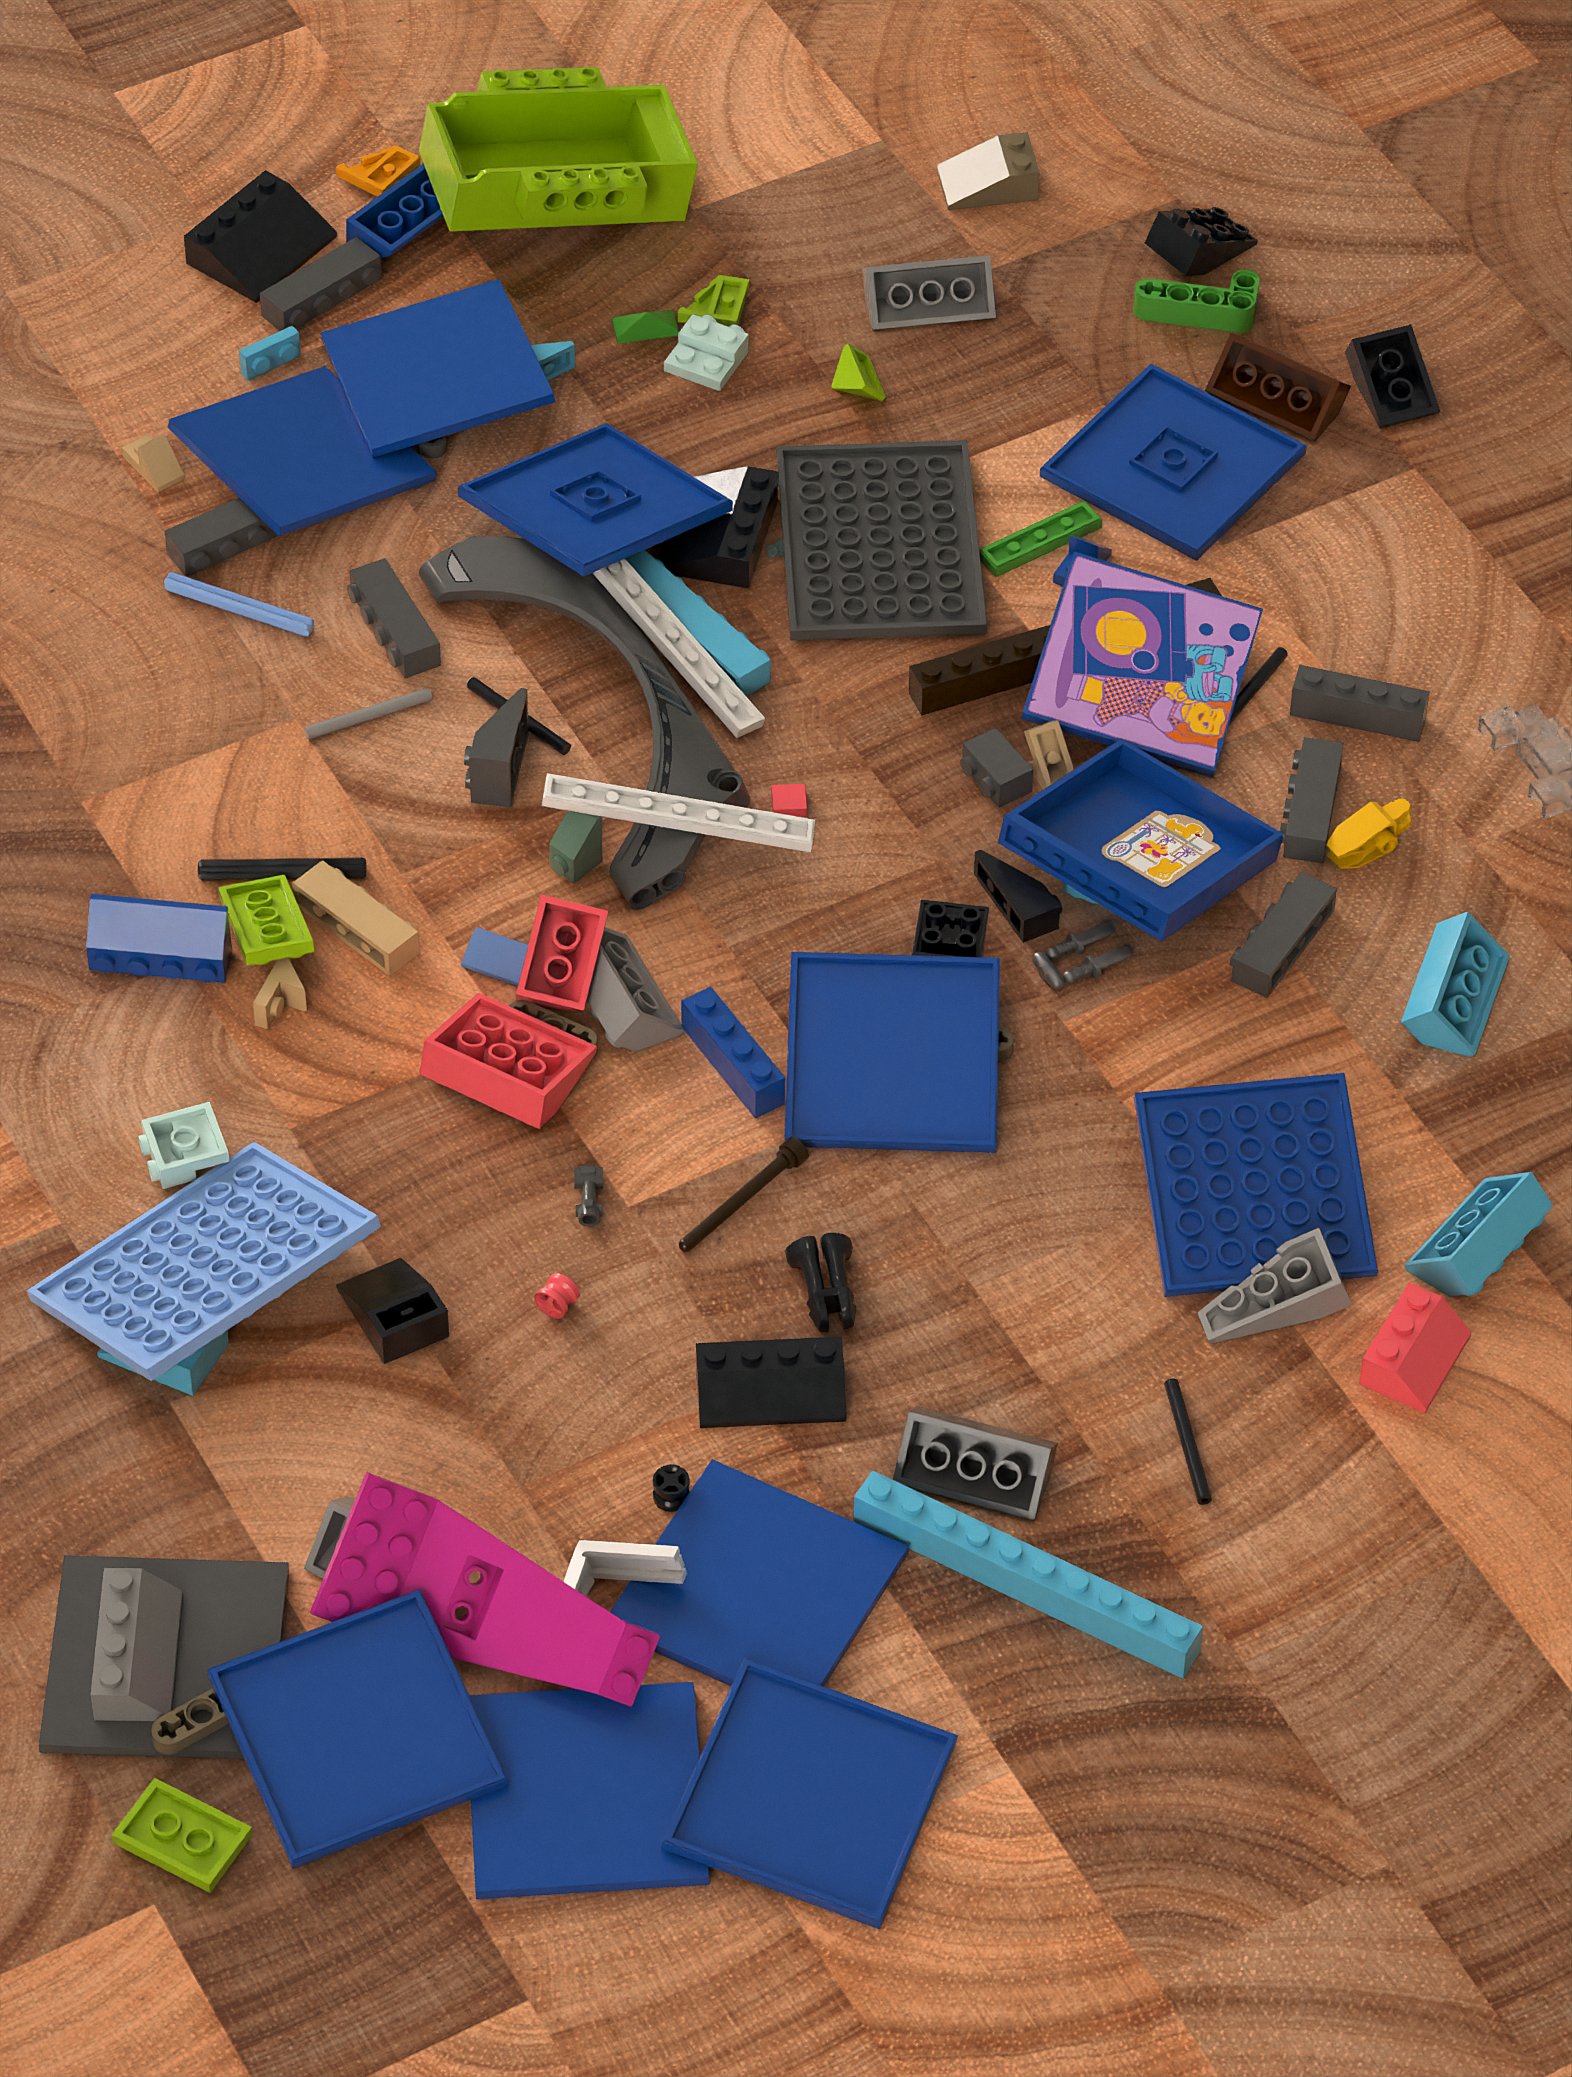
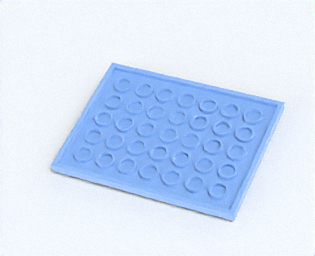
[27,1142,381,1381]

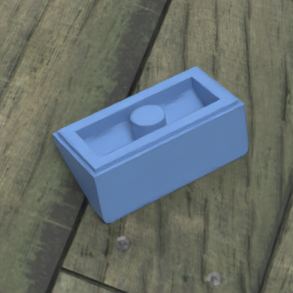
[461,927,528,986]

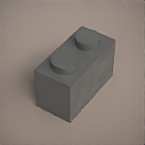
[960,728,1034,808]

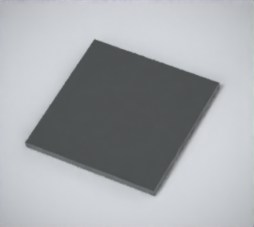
[39,1555,289,1759]

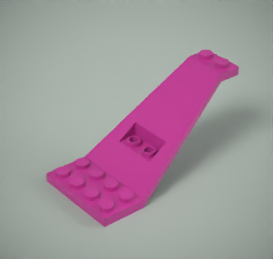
[310,1472,660,1707]

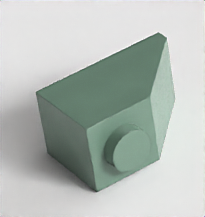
[549,811,603,883]

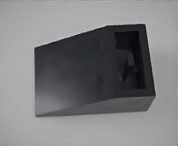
[1144,207,1258,276]
[912,900,989,957]
[336,1258,449,1364]

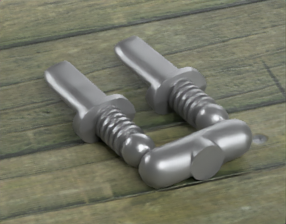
[1032,922,1133,990]

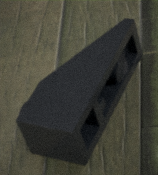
[974,850,1062,943]

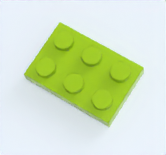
[112,1778,253,1893]

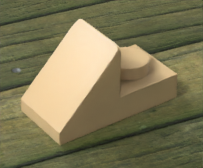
[122,434,185,493]
[1024,720,1074,790]
[253,957,307,1029]

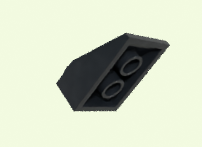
[1345,324,1440,428]

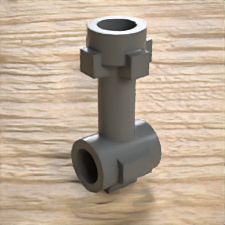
[574,1165,603,1226]

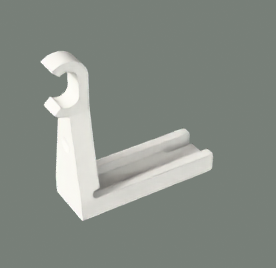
[564,1540,687,1596]

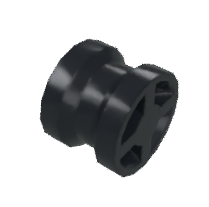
[653,1464,690,1512]

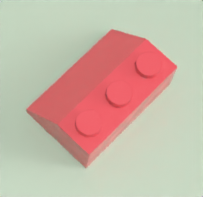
[516,894,608,1012]
[1359,1282,1471,1413]

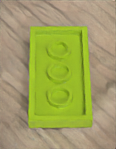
[218,874,315,965]

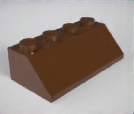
[1205,333,1351,441]

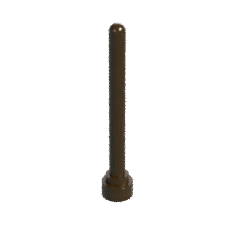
[679,1137,809,1252]

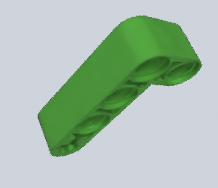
[1133,270,1260,333]

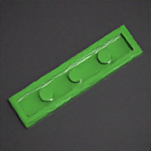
[979,501,1103,577]

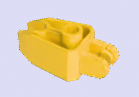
[1326,798,1412,869]

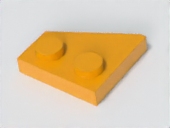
[336,145,420,197]

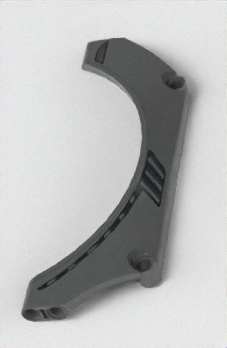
[419,536,750,910]

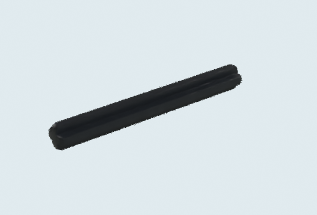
[198,857,367,880]

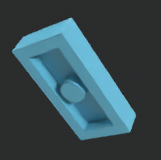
[239,326,301,381]

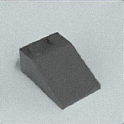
[464,688,529,807]

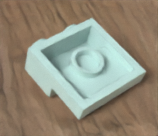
[664,314,749,391]
[138,1102,230,1189]

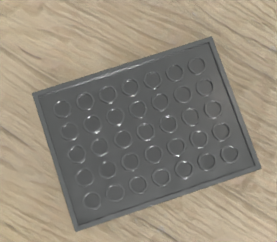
[776,440,987,640]

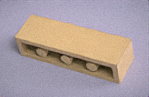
[293,860,419,976]

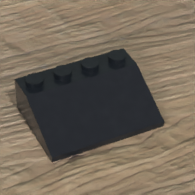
[184,170,337,303]
[657,466,779,589]

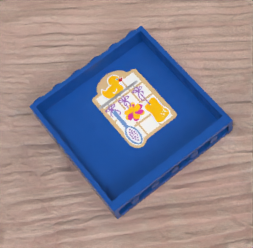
[998,738,1284,942]

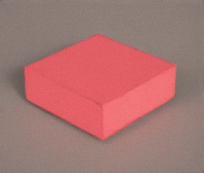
[771,784,807,817]

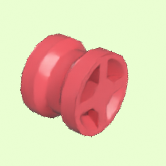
[534,1273,580,1319]

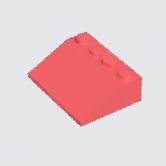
[420,992,598,1129]

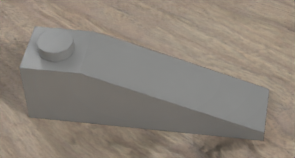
[1198,1228,1353,1344]

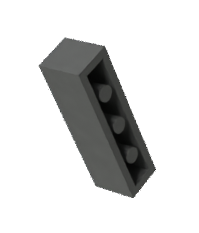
[260,237,382,331]
[165,498,278,577]
[347,558,441,678]
[1290,665,1430,742]
[1280,737,1344,863]
[1230,872,1337,998]

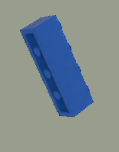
[681,986,785,1119]

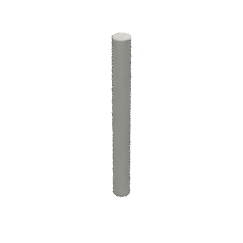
[304,688,432,740]

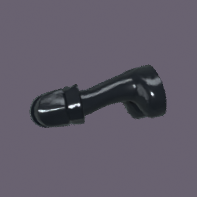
[785,1233,857,1333]

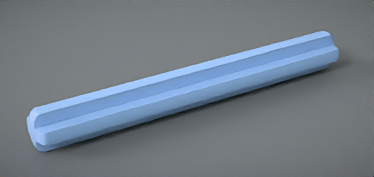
[164,572,314,637]

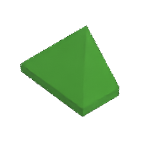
[612,310,679,343]

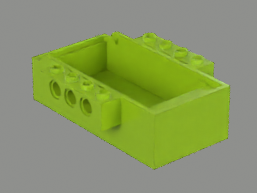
[419,67,698,232]

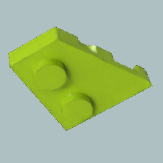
[678,275,749,327]

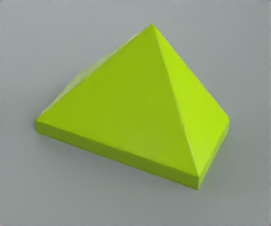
[831,343,886,401]

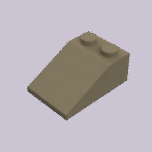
[937,132,1040,210]

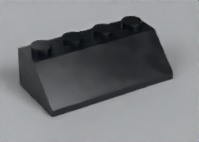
[696,1336,846,1428]

